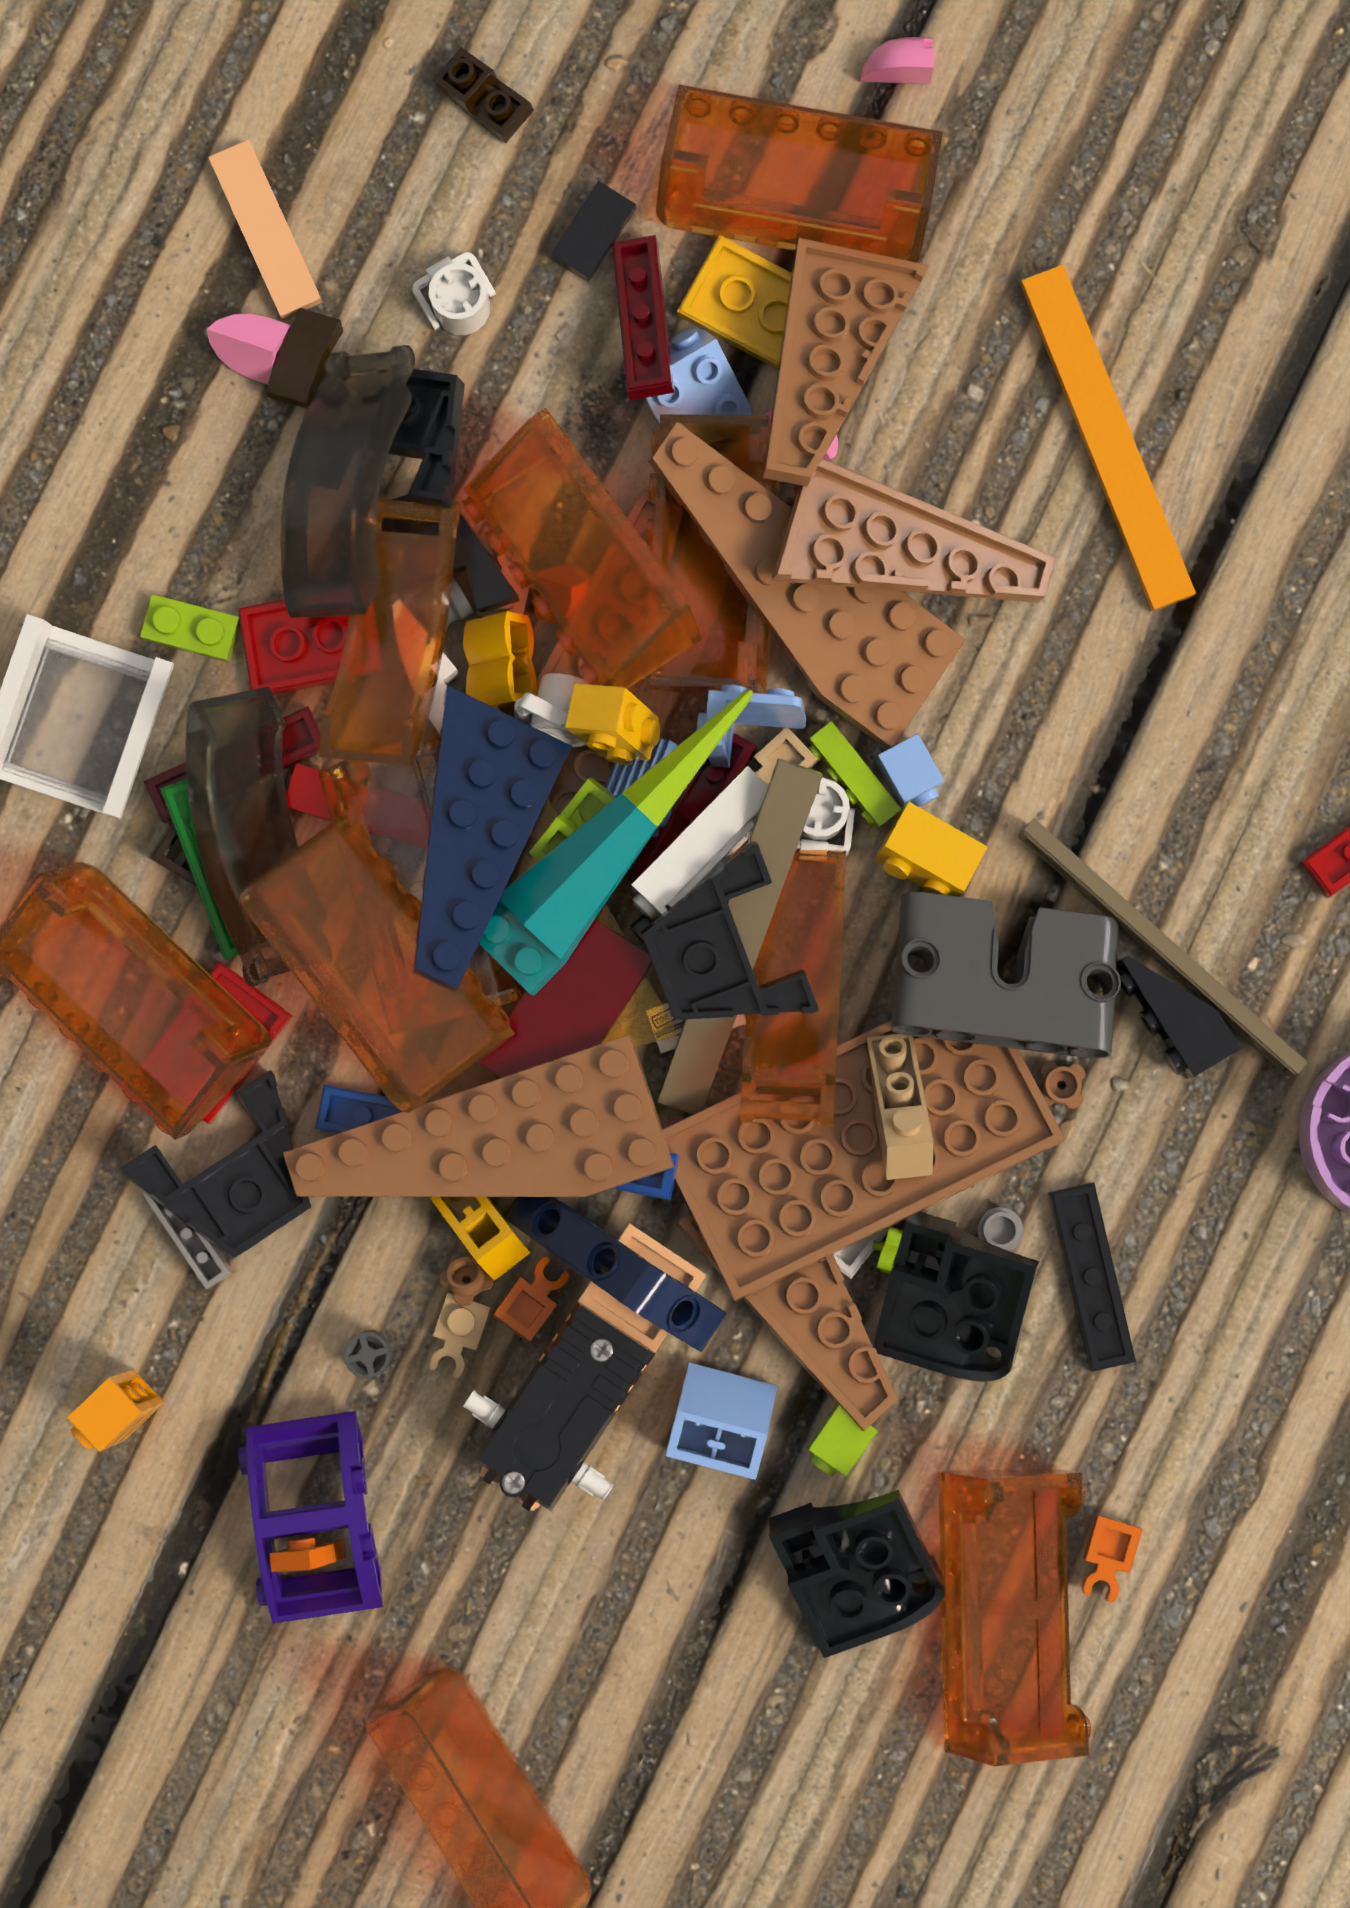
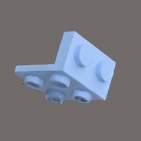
[645,328,752,443]
[697,685,806,768]

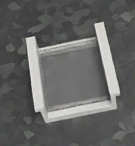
[0,614,174,819]

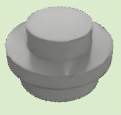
[977,1207,1023,1251]

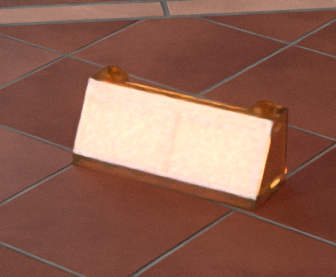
[938,1469,1091,1766]

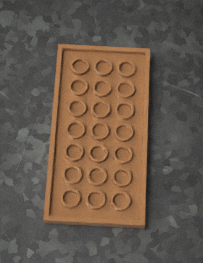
[663,1020,1065,1302]

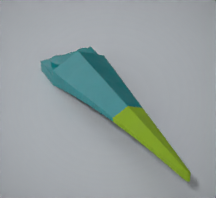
[479,689,753,996]

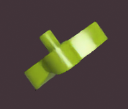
[872,1227,903,1275]

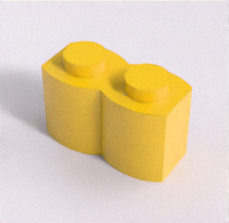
[462,611,537,711]

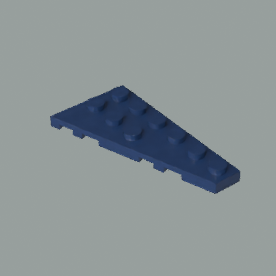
[413,685,572,992]

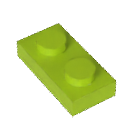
[140,594,240,663]

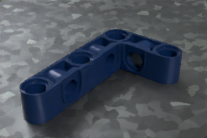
[503,1197,727,1352]

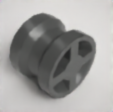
[344,1331,393,1378]

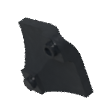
[873,1212,1039,1382]
[769,1490,945,1658]

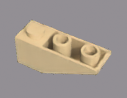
[867,1034,934,1180]

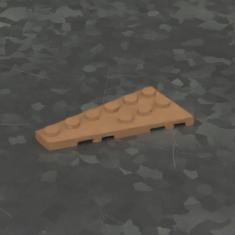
[771,459,1056,603]

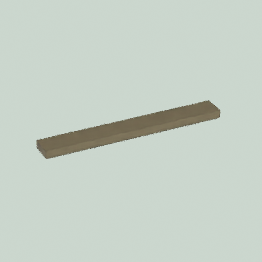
[657,758,823,1114]
[1019,818,1309,1076]

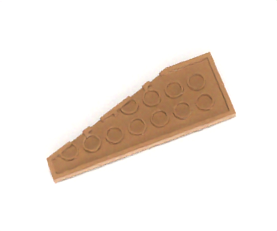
[648,422,966,750]
[283,1035,675,1197]

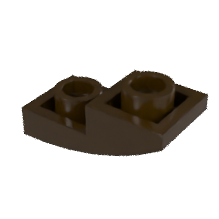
[433,47,534,144]
[266,308,343,409]

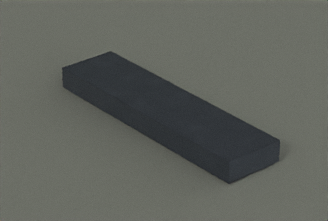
[1048,1182,1136,1372]

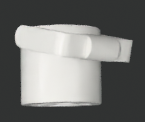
[412,252,496,335]
[514,673,593,747]
[795,778,855,860]

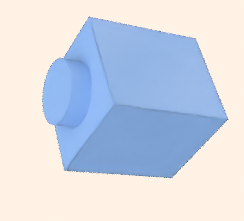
[875,734,944,808]

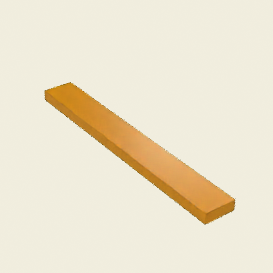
[1020,265,1196,612]

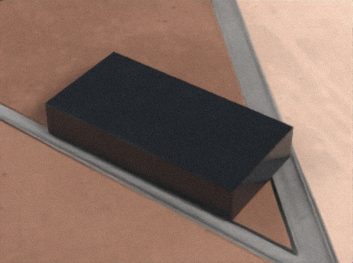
[551,181,636,282]

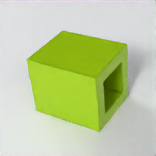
[807,1404,878,1477]

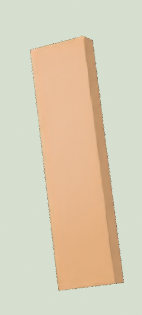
[208,139,323,320]

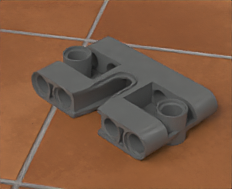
[891,892,1121,1058]

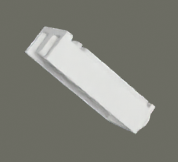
[632,766,768,923]

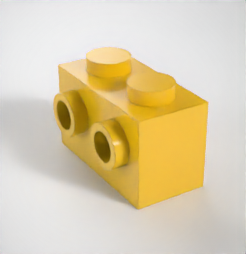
[565,683,660,765]
[874,802,988,897]

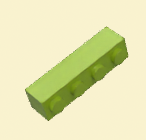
[808,721,902,830]

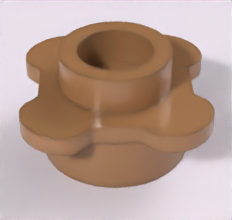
[1040,1061,1085,1109]
[440,1255,494,1306]

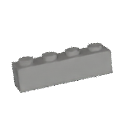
[142,1193,234,1289]

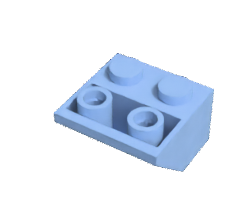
[665,1362,777,1480]

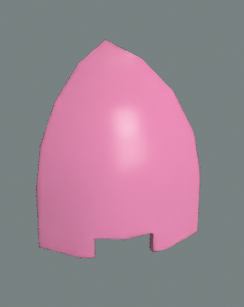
[859,37,934,84]
[207,313,291,385]

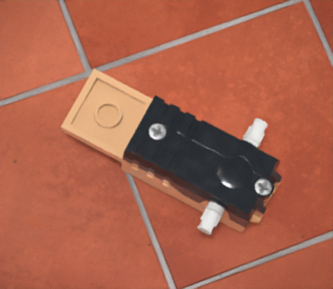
[463,1223,707,1512]

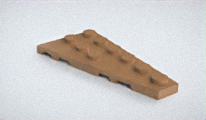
[763,238,929,487]
[677,1213,898,1431]

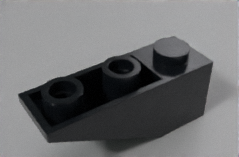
[1117,956,1241,1079]

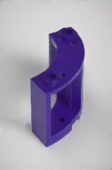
[238,1411,383,1624]

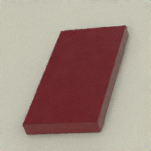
[480,919,653,1078]

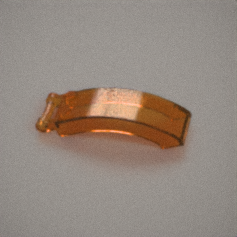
[319,494,460,766]
[740,849,846,1127]

